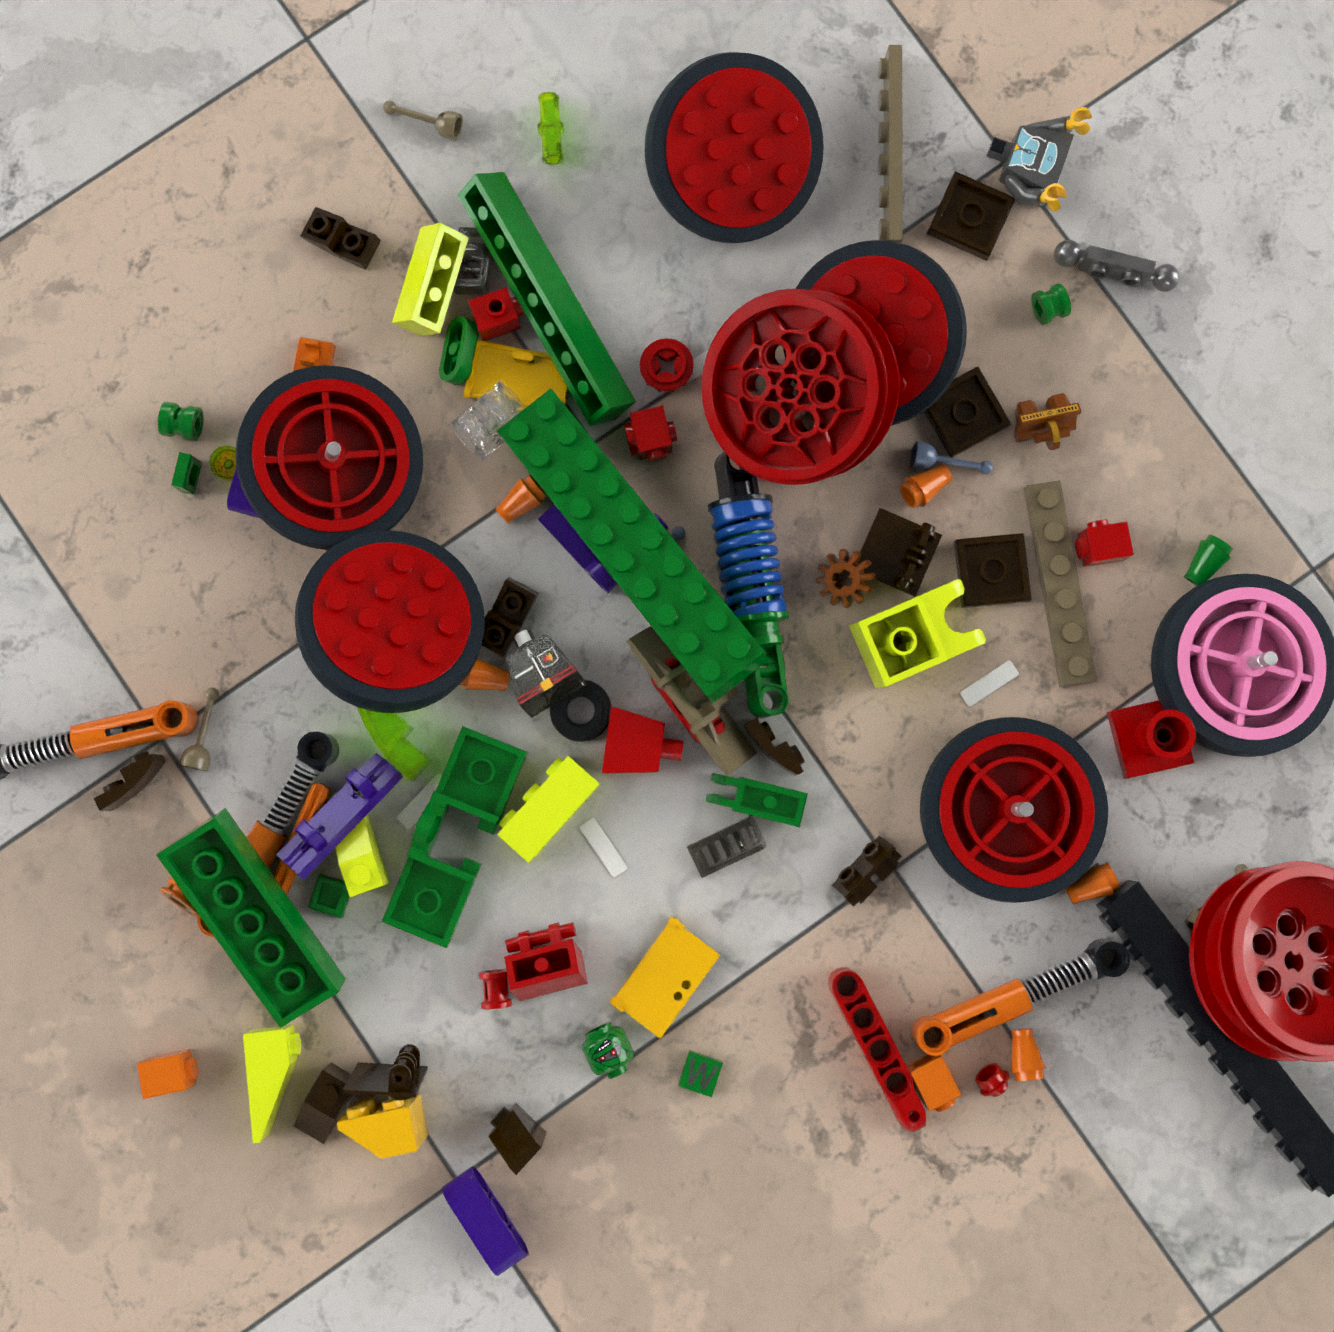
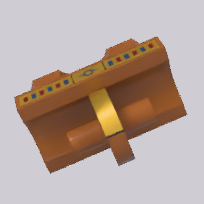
[1014,393,1081,450]

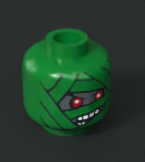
[582,1022,634,1079]

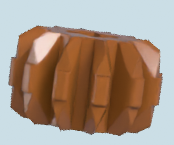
[816,549,875,608]

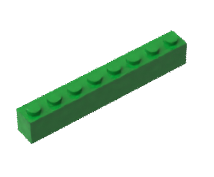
[458,172,636,426]

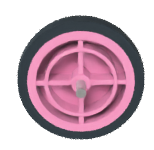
[1151,574,1334,757]

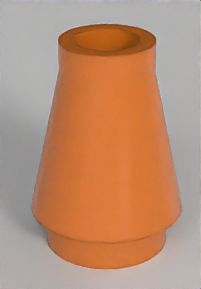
[900,464,952,508]
[495,475,547,524]
[459,658,510,691]
[1065,862,1121,905]
[1011,1028,1046,1082]

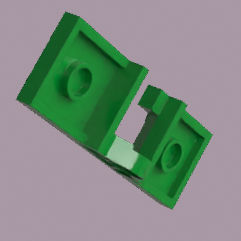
[382,726,528,948]

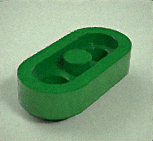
[439,316,479,385]

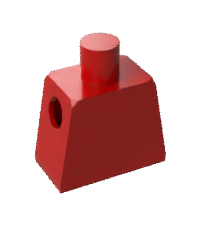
[602,707,684,774]

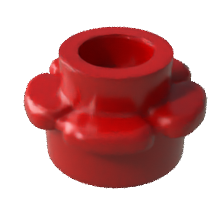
[975,1063,1009,1097]

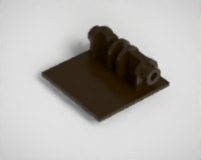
[858,508,942,597]
[343,1044,428,1100]

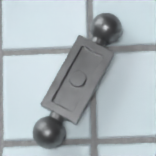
[1054,240,1180,292]

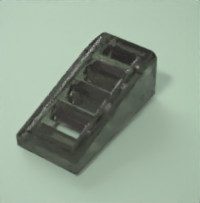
[453,227,491,295]
[687,815,767,878]

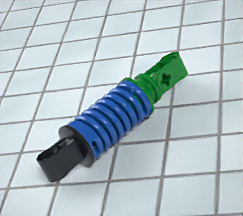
[708,452,789,718]

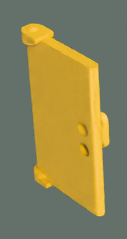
[463,340,568,408]
[609,916,721,1039]

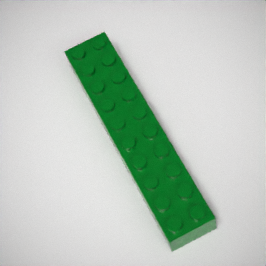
[497,388,768,704]

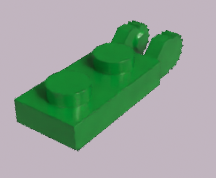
[706,773,808,827]

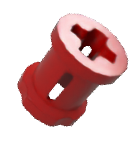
[479,969,512,1010]

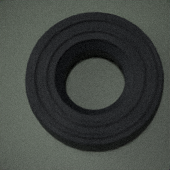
[550,679,612,742]

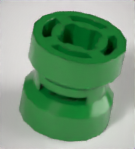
[158,401,204,441]

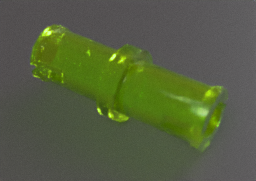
[537,92,564,165]

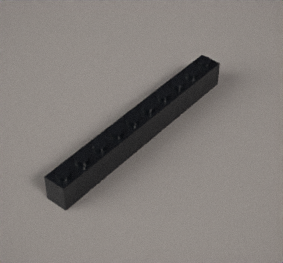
[1096,880,1334,1197]

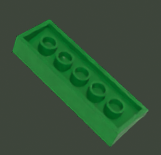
[156,808,346,1028]

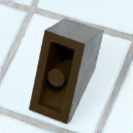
[294,1063,353,1144]
[488,1103,547,1175]

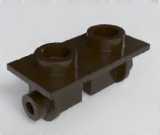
[831,836,902,907]

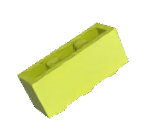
[392,222,469,336]
[497,756,601,863]

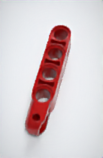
[828,967,926,1132]

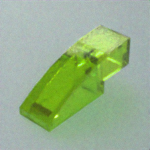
[357,707,432,782]

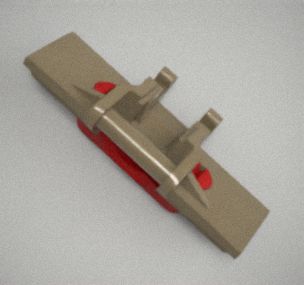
[626,626,757,776]

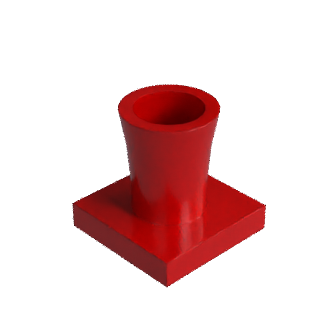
[1107,700,1196,779]

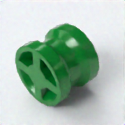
[1031,283,1071,325]

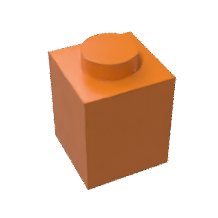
[137,1049,198,1099]
[907,1055,962,1112]

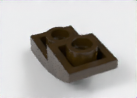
[300,207,381,270]
[482,577,539,657]
[743,717,805,776]
[94,751,165,811]

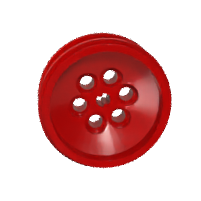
[701,289,900,485]
[1189,861,1334,1062]

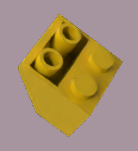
[337,1094,428,1159]

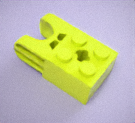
[848,579,987,689]

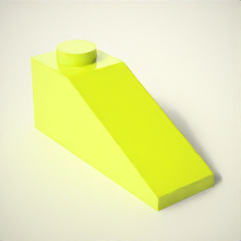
[327,790,391,897]
[243,1024,301,1143]

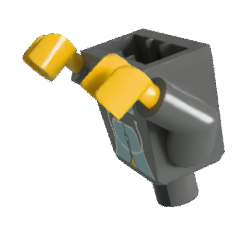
[986,107,1092,211]

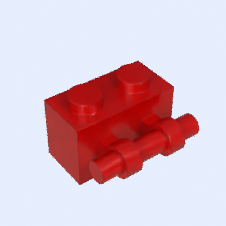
[504,922,588,1001]

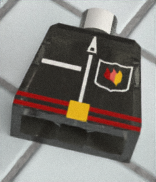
[505,630,588,718]

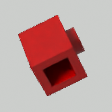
[468,287,524,341]
[1075,519,1134,567]

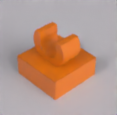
[293,337,336,371]

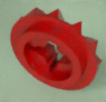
[640,338,694,392]

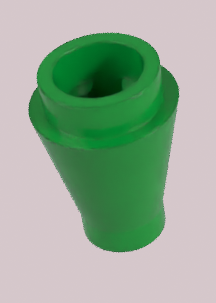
[1184,535,1233,586]

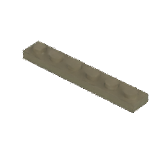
[878,45,903,243]
[1024,480,1097,687]

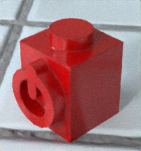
[624,405,677,462]

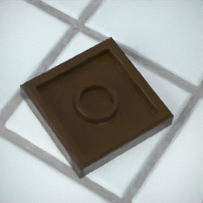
[926,171,1015,261]
[924,366,1011,458]
[954,533,1032,608]

